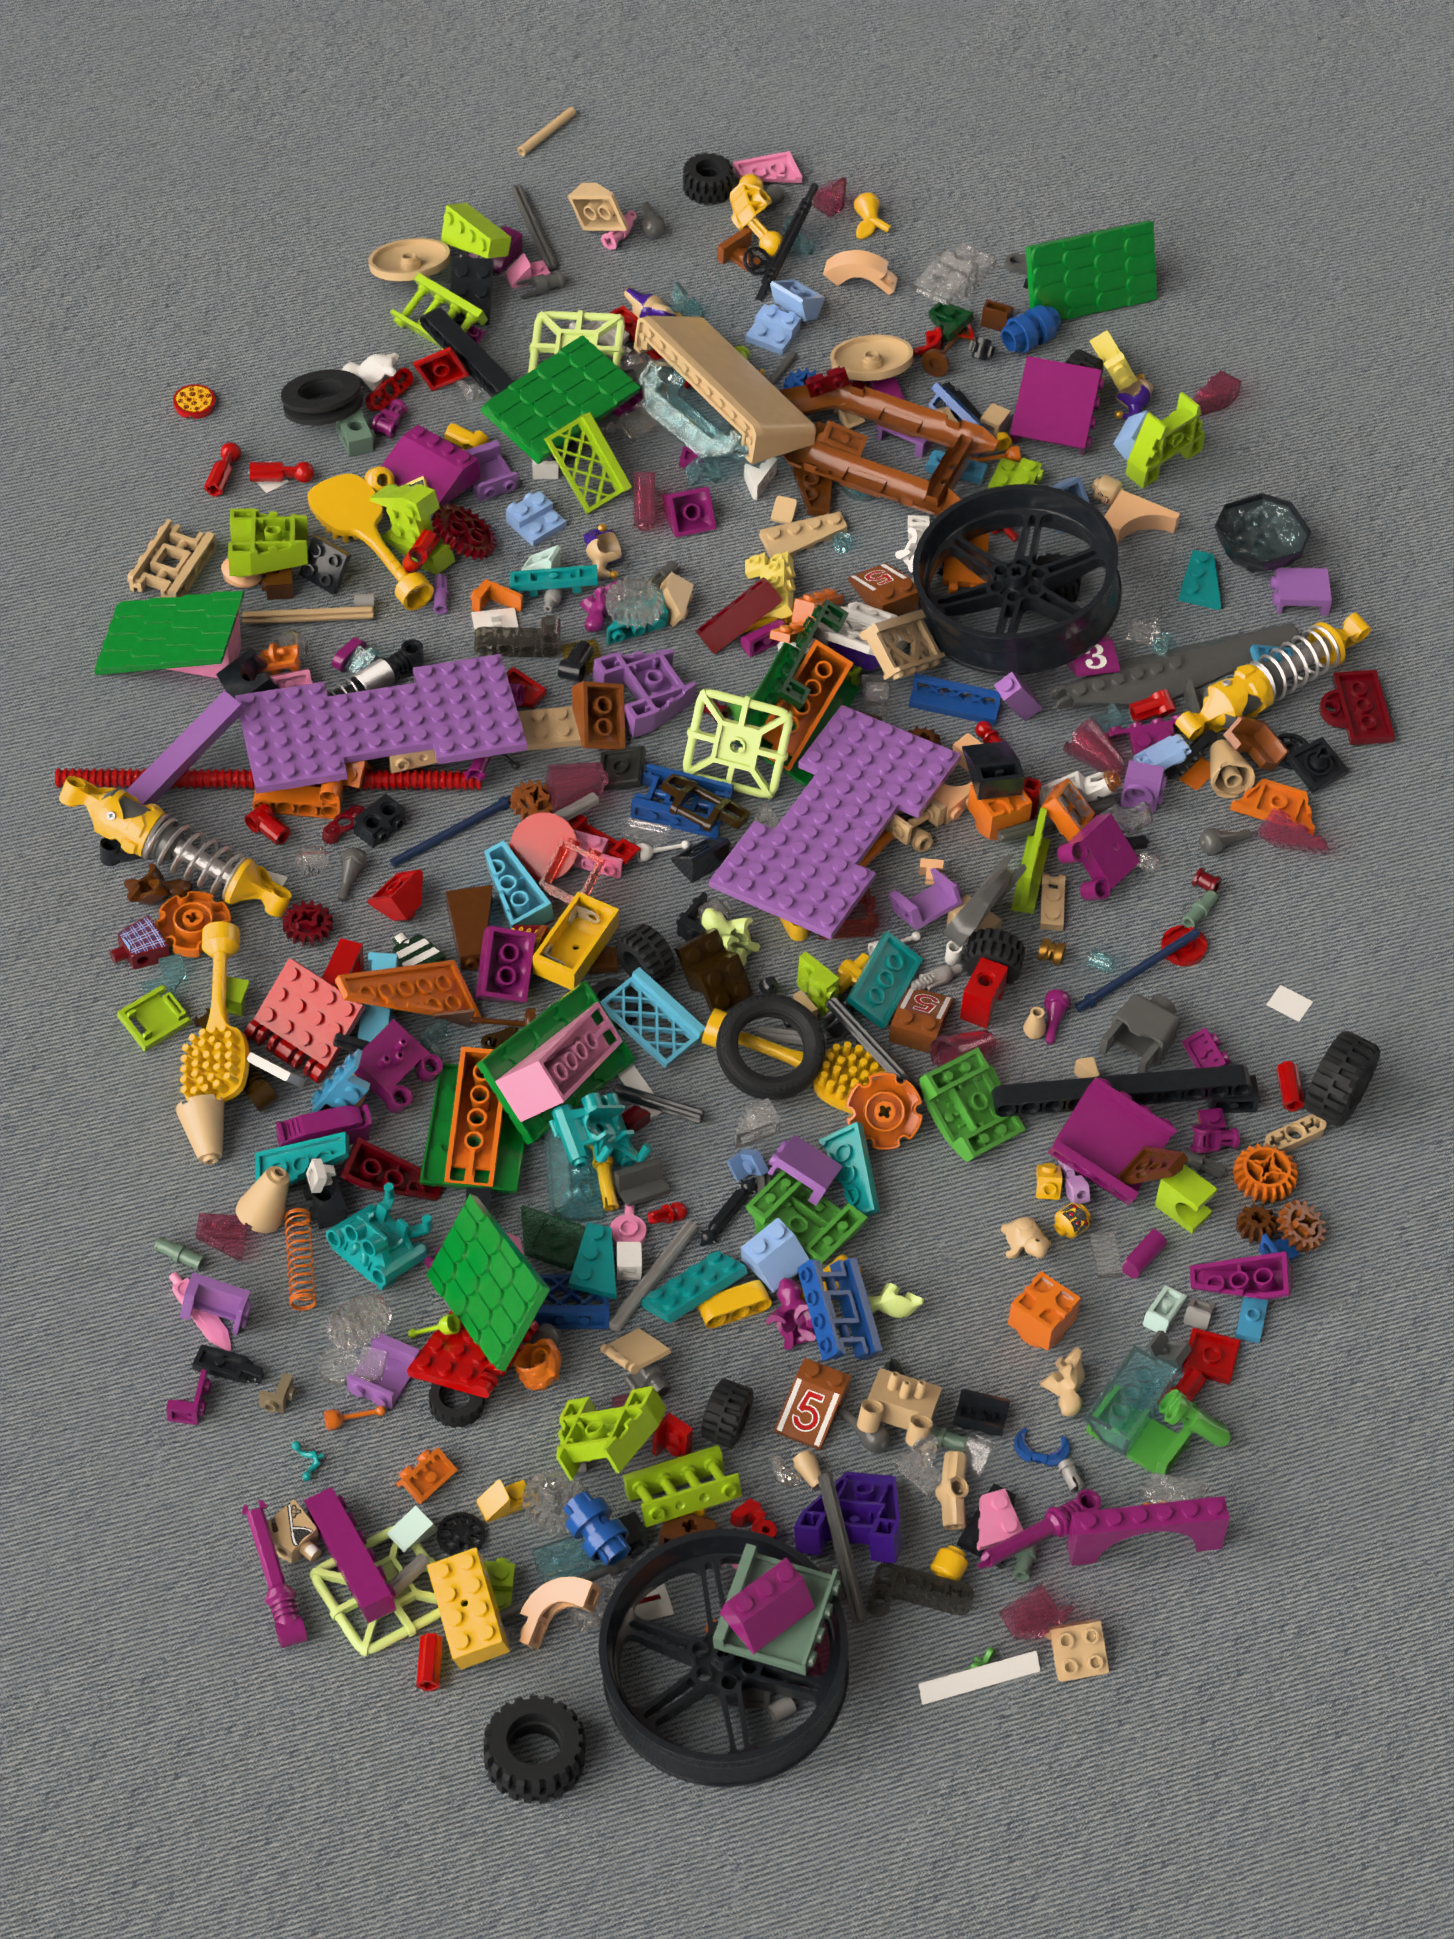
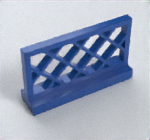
[534,1274,609,1329]

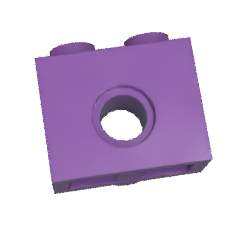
[1120,760,1167,813]

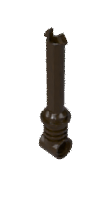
[194,1008,280,1113]

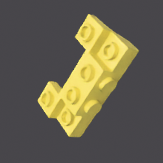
[745,551,796,619]

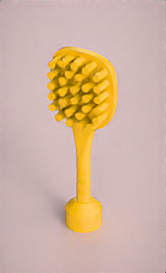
[307,474,434,611]
[180,921,250,1103]
[702,1008,896,1115]

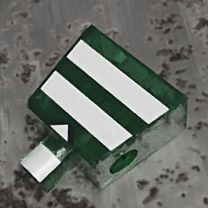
[392,933,445,967]

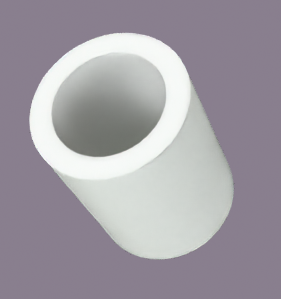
[945,941,963,966]

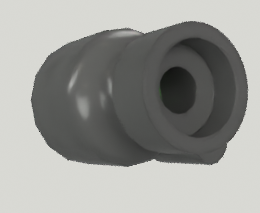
[624,1361,671,1398]

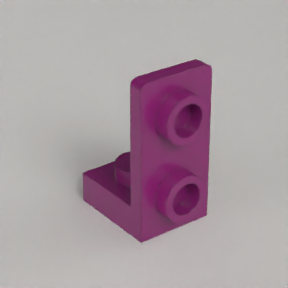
[166,1369,212,1425]

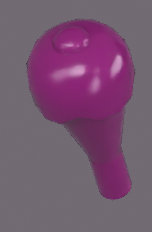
[1044,989,1071,1045]

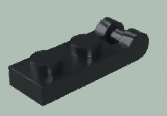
[1164,730,1217,778]

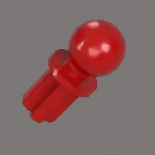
[975,721,1002,743]
[647,1202,688,1225]

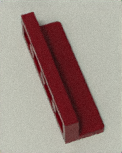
[695,577,782,654]

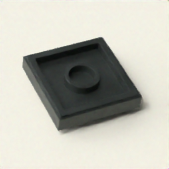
[597,746,646,791]

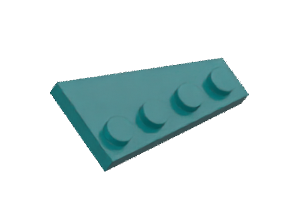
[819,1122,880,1217]
[255,1132,350,1185]

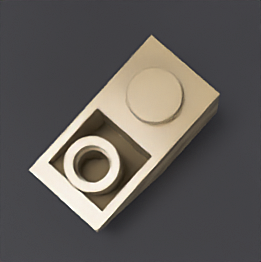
[658,572,694,627]

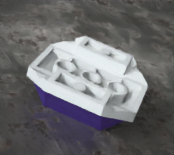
[814,602,908,671]

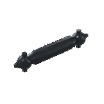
[699,1177,757,1247]

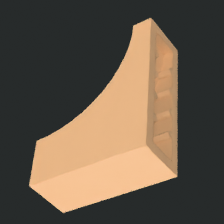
[1104,490,1180,544]

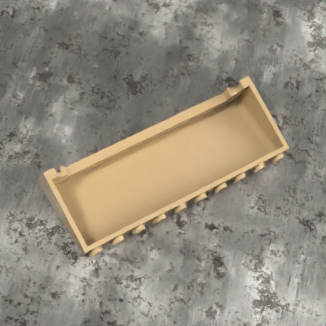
[634,316,817,464]

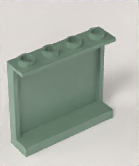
[713,1543,841,1675]

